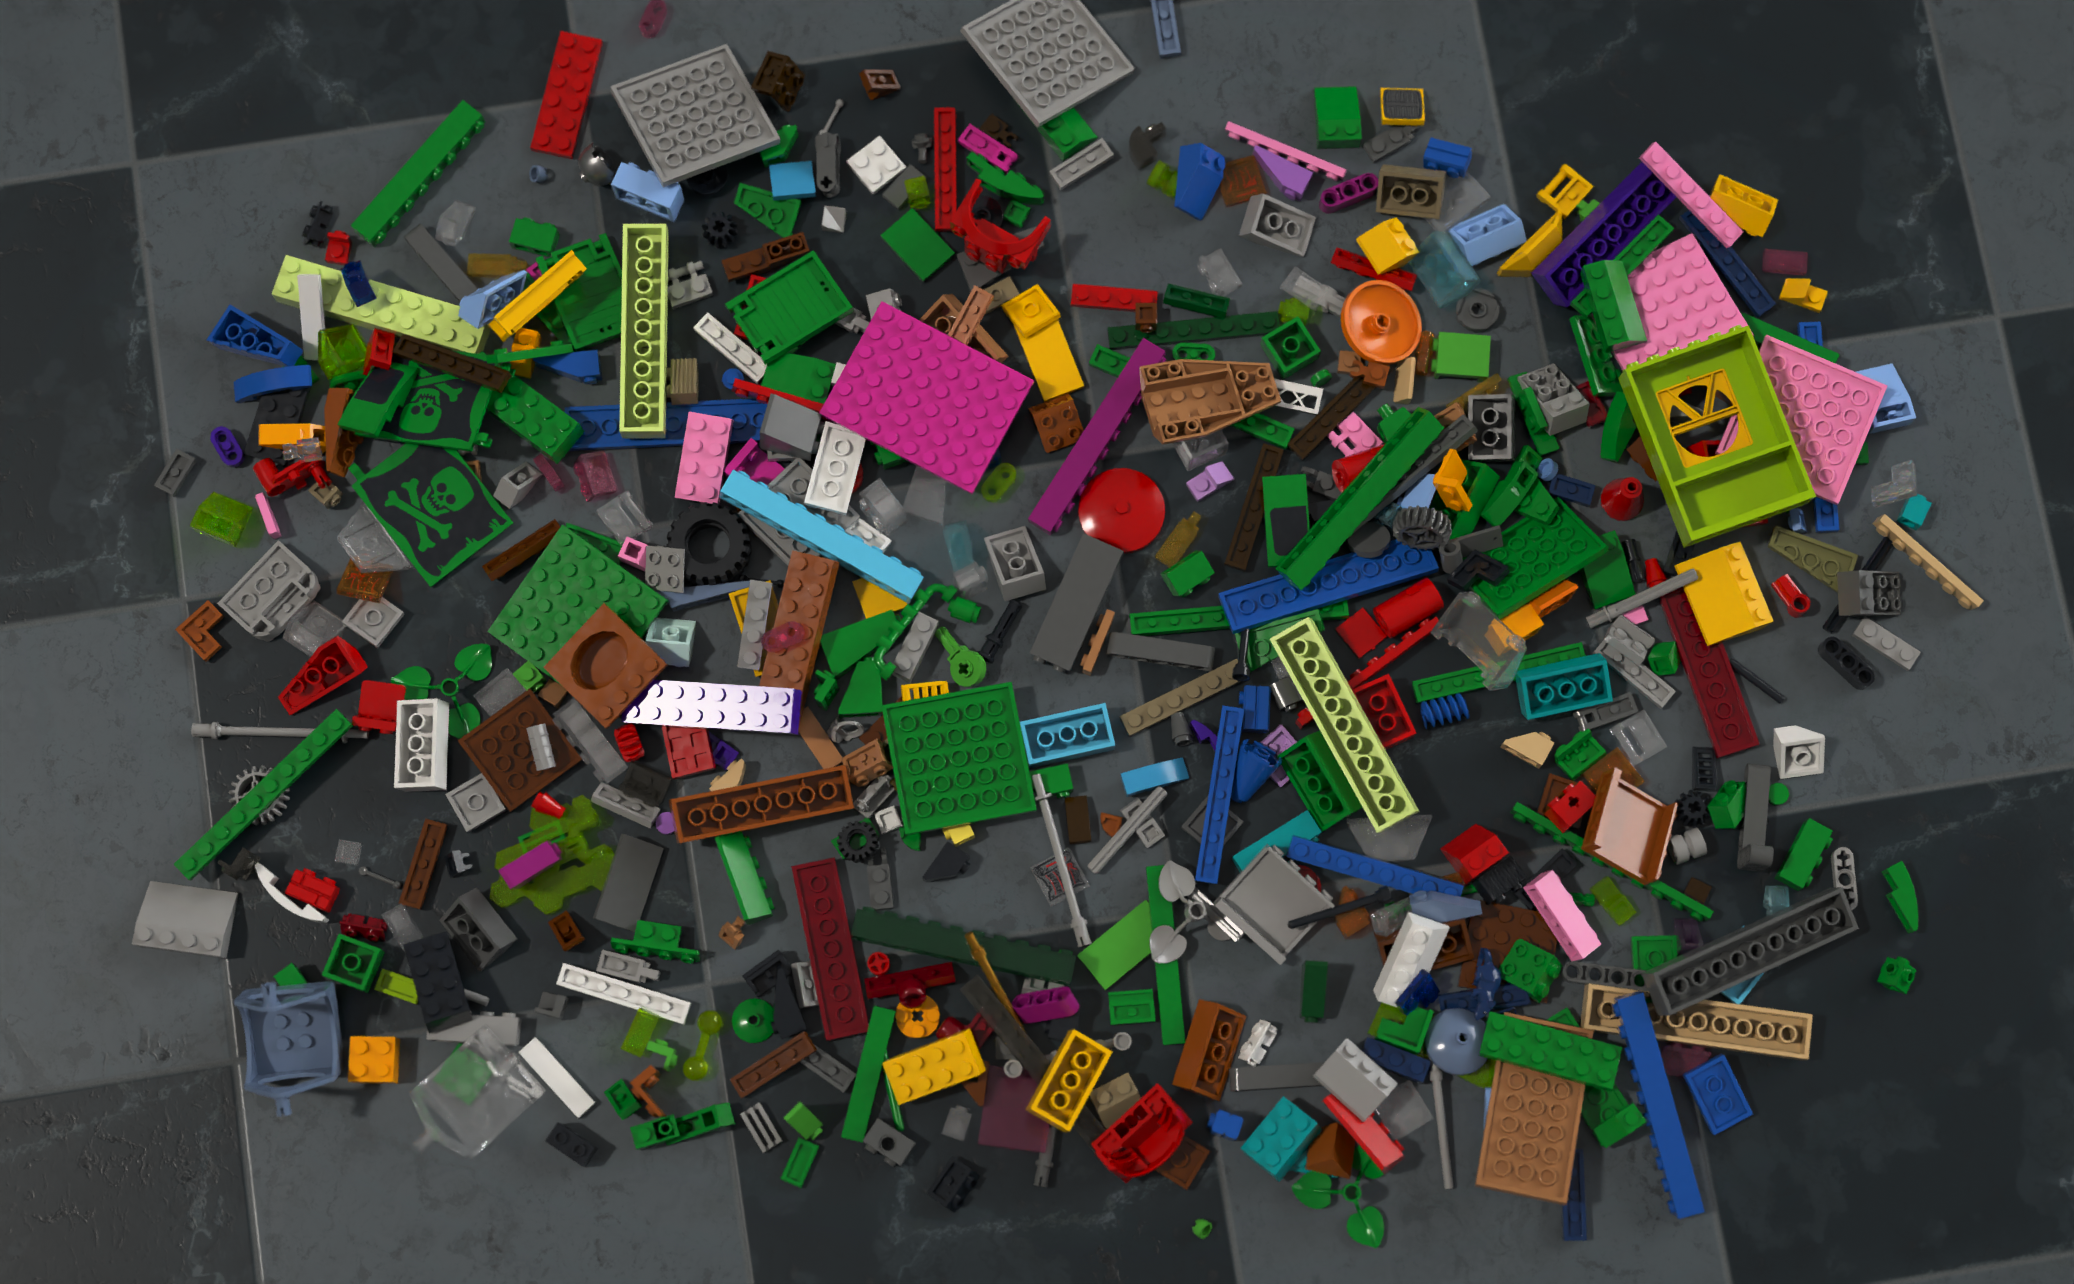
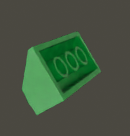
[1013,98,1097,162]
[1580,260,1647,353]
[1429,459,1500,540]
[1276,730,1363,832]
[714,831,775,925]

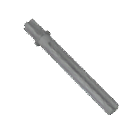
[1586,569,1698,628]

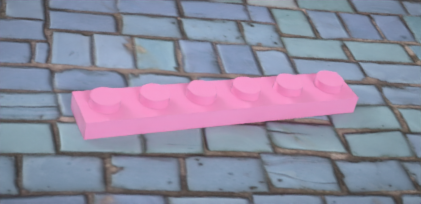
[1225,121,1346,181]
[1639,142,1743,248]

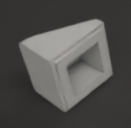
[822,206,846,233]

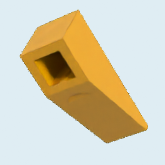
[258,423,326,455]

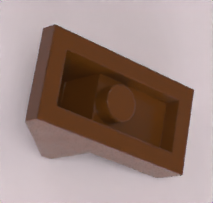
[859,69,901,100]
[548,910,586,952]
[960,1061,990,1108]

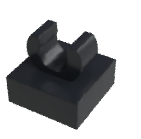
[444,850,472,878]

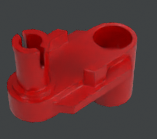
[253,452,332,497]

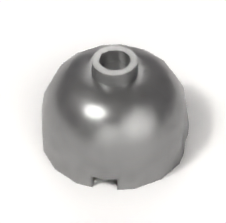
[578,142,618,186]

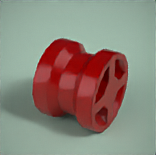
[867,952,890,976]

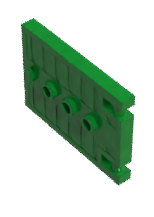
[536,233,622,352]
[725,250,854,365]

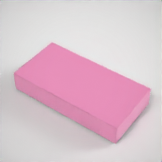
[255,492,282,539]

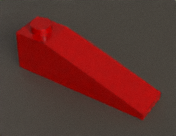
[278,635,368,715]

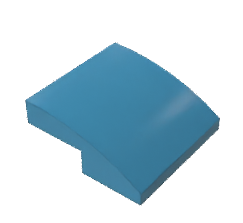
[769,161,816,201]

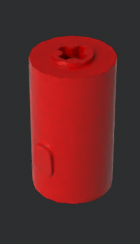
[1332,444,1385,493]
[1373,577,1444,639]

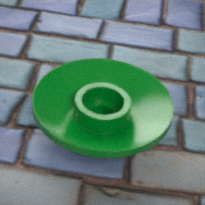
[732,998,774,1043]

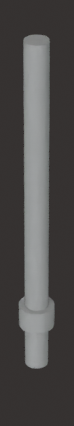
[1429,1058,1454,1189]

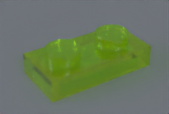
[621,1007,660,1058]

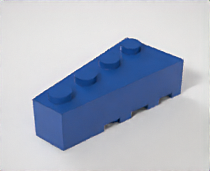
[207,305,304,367]

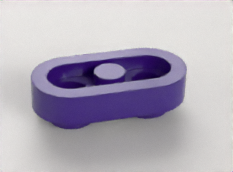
[210,426,244,467]

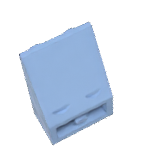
[1856,364,1916,434]

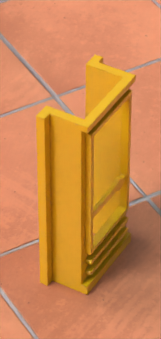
[487,250,587,342]

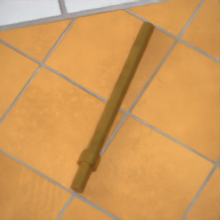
[965,932,1032,1047]

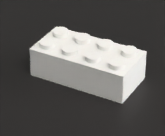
[394,699,449,792]

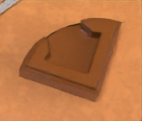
[1100,812,1122,838]

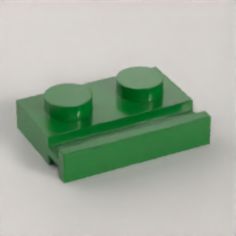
[1108,989,1155,1025]

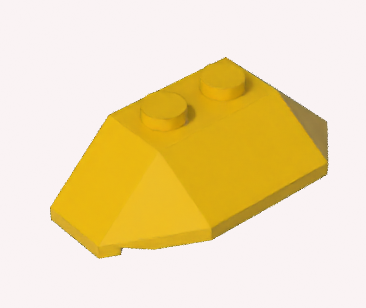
[1497,210,1563,277]

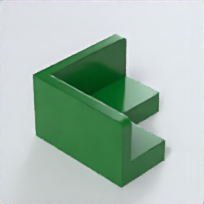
[1374,1005,1434,1055]

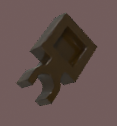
[979,113,1018,149]

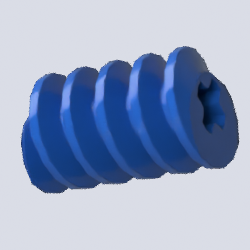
[1420,693,1469,729]

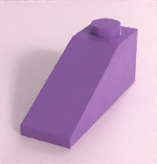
[1253,145,1313,201]

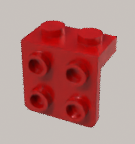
[352,680,406,734]

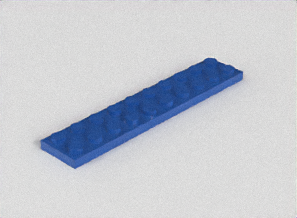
[565,398,767,451]
[1218,539,1439,634]

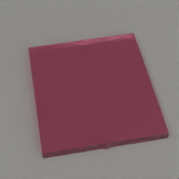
[978,1065,1049,1153]

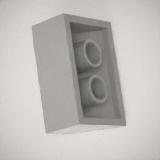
[1313,1038,1398,1122]

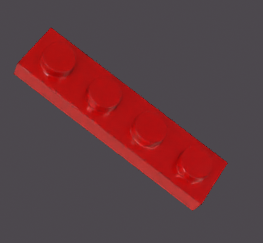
[1331,247,1417,291]
[1071,284,1158,312]

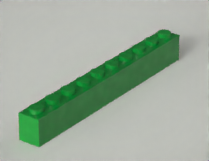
[1276,407,1444,590]

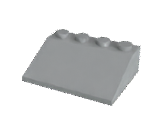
[132,881,239,959]

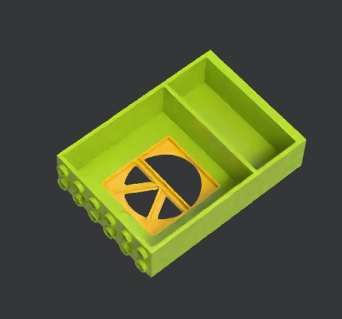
[1618,325,1816,548]

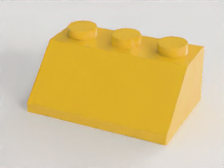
[1709,174,1778,237]

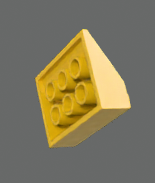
[1674,542,1774,646]

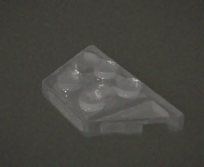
[338,502,410,573]
[1346,814,1432,862]

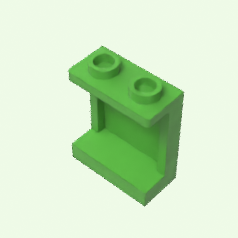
[1431,332,1491,383]

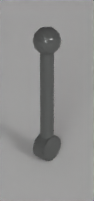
[359,867,402,889]

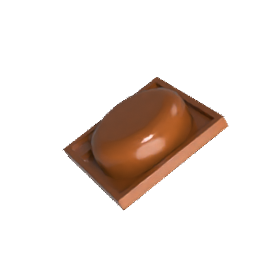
[543,603,668,729]

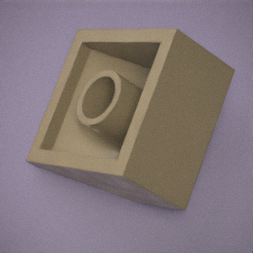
[1089,1073,1141,1130]

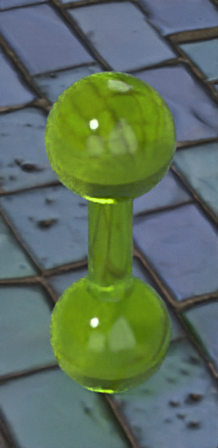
[683,1010,722,1081]

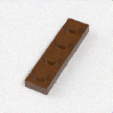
[482,519,560,581]
[399,819,448,910]
[730,1031,817,1098]

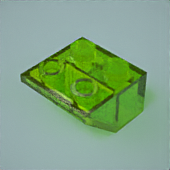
[190,492,254,547]

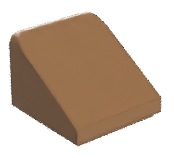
[537,679,568,708]

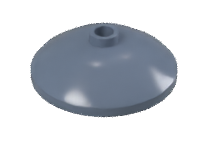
[1425,1008,1488,1075]

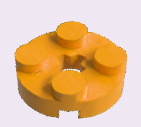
[895,995,940,1039]

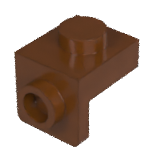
[1135,303,1157,333]

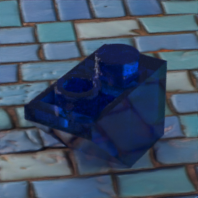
[341,260,377,307]

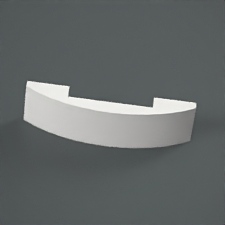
[255,862,329,923]

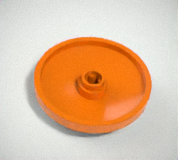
[1341,280,1422,365]

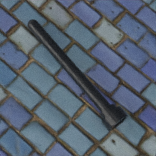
[1232,583,1250,681]
[1288,885,1392,929]

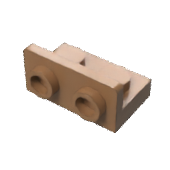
[841,739,893,787]

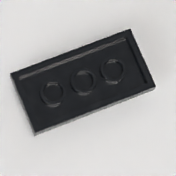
[243,387,311,467]

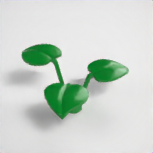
[391,644,492,739]
[1292,1145,1384,1248]

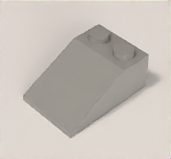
[1239,193,1316,257]
[984,526,1046,601]

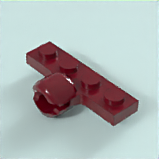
[864,962,956,1009]
[936,1002,1004,1088]

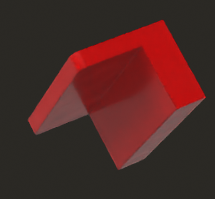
[363,328,395,376]

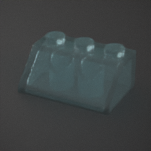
[1408,231,1481,309]

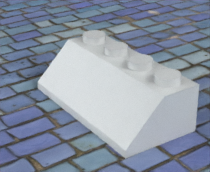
[1373,912,1450,1008]

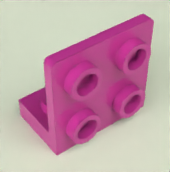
[723,438,785,485]

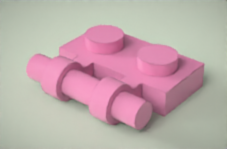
[1327,412,1383,457]

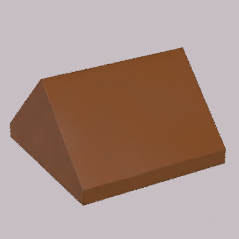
[1305,1122,1356,1179]

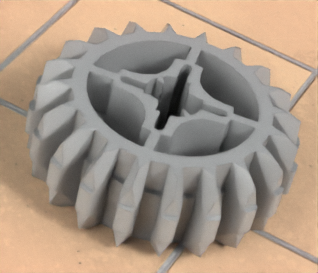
[229,766,290,825]

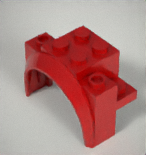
[950,178,1051,273]
[1091,1083,1193,1183]

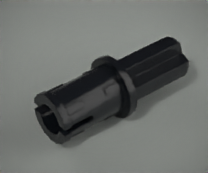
[1621,539,1644,583]

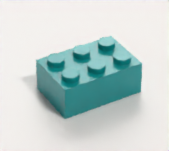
[1241,1096,1322,1182]

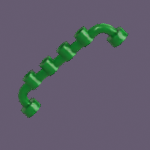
[874,583,958,681]

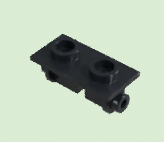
[302,201,334,247]

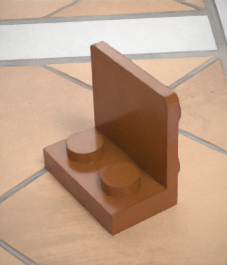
[1028,393,1084,453]
[630,1065,666,1118]

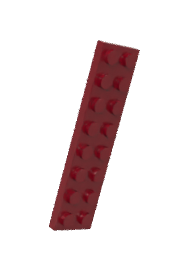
[1659,587,1760,759]
[791,857,869,1041]

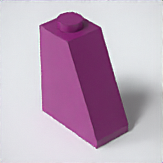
[498,841,562,889]

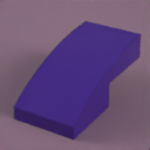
[1190,720,1217,751]
[709,732,739,771]

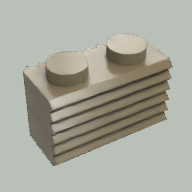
[666,358,699,405]

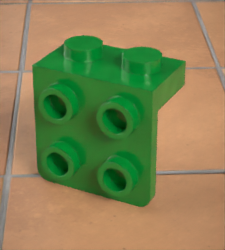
[1498,939,1563,1003]

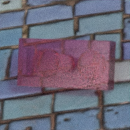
[1762,249,1808,275]

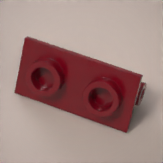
[339,913,388,942]

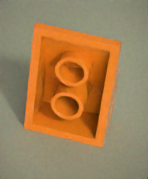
[1525,579,1578,618]

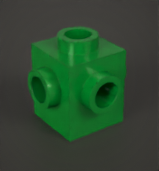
[1877,957,1916,994]

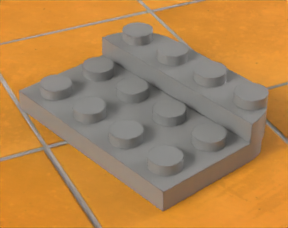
[217,540,320,642]

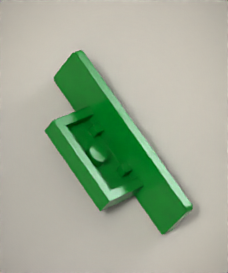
[1507,372,1559,456]
[611,920,700,964]

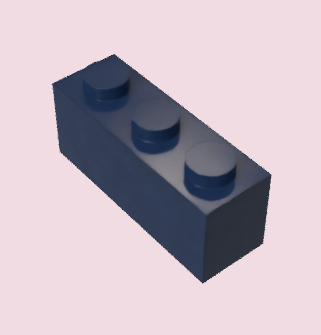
[1361,1037,1431,1084]

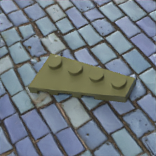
[1767,525,1858,593]

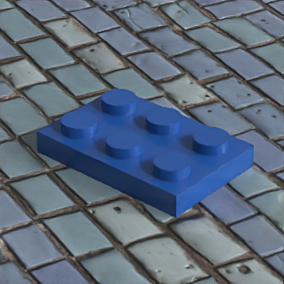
[1682,1053,1753,1135]

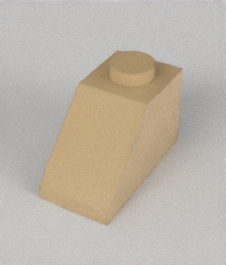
[1501,732,1554,769]

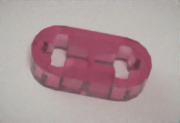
[639,0,667,39]
[532,453,565,492]

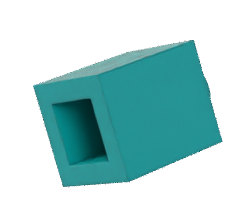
[1896,494,1932,531]

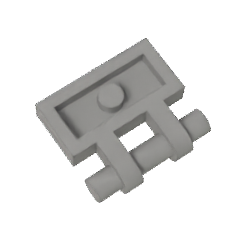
[668,261,713,309]

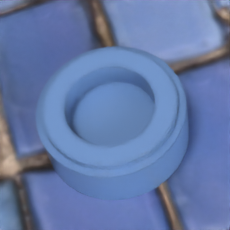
[1537,458,1558,481]

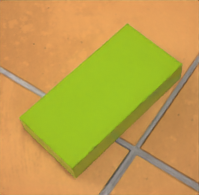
[374,969,419,1005]

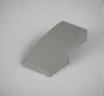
[1120,798,1165,848]

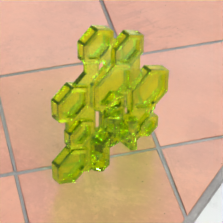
[490,795,614,915]

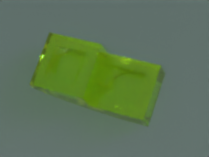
[1589,876,1637,926]

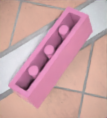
[1523,870,1601,961]

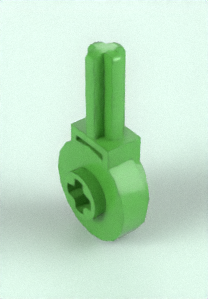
[935,626,986,687]

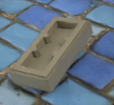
[984,276,1019,314]

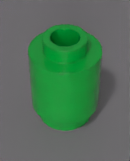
[948,596,982,624]

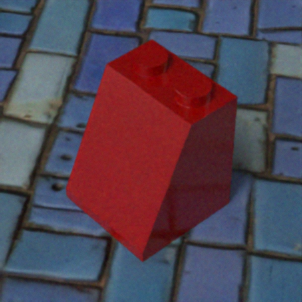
[1440,824,1509,885]

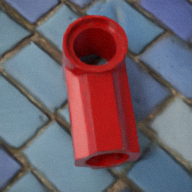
[1771,574,1810,618]

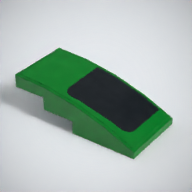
[337,362,419,438]
[1262,474,1310,568]

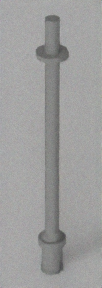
[191,722,369,743]
[1032,774,1092,947]

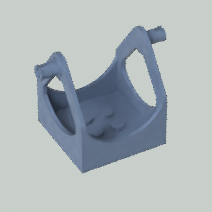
[234,981,345,1117]

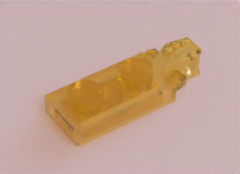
[467,254,528,277]
[1446,373,1502,411]
[1155,511,1201,567]

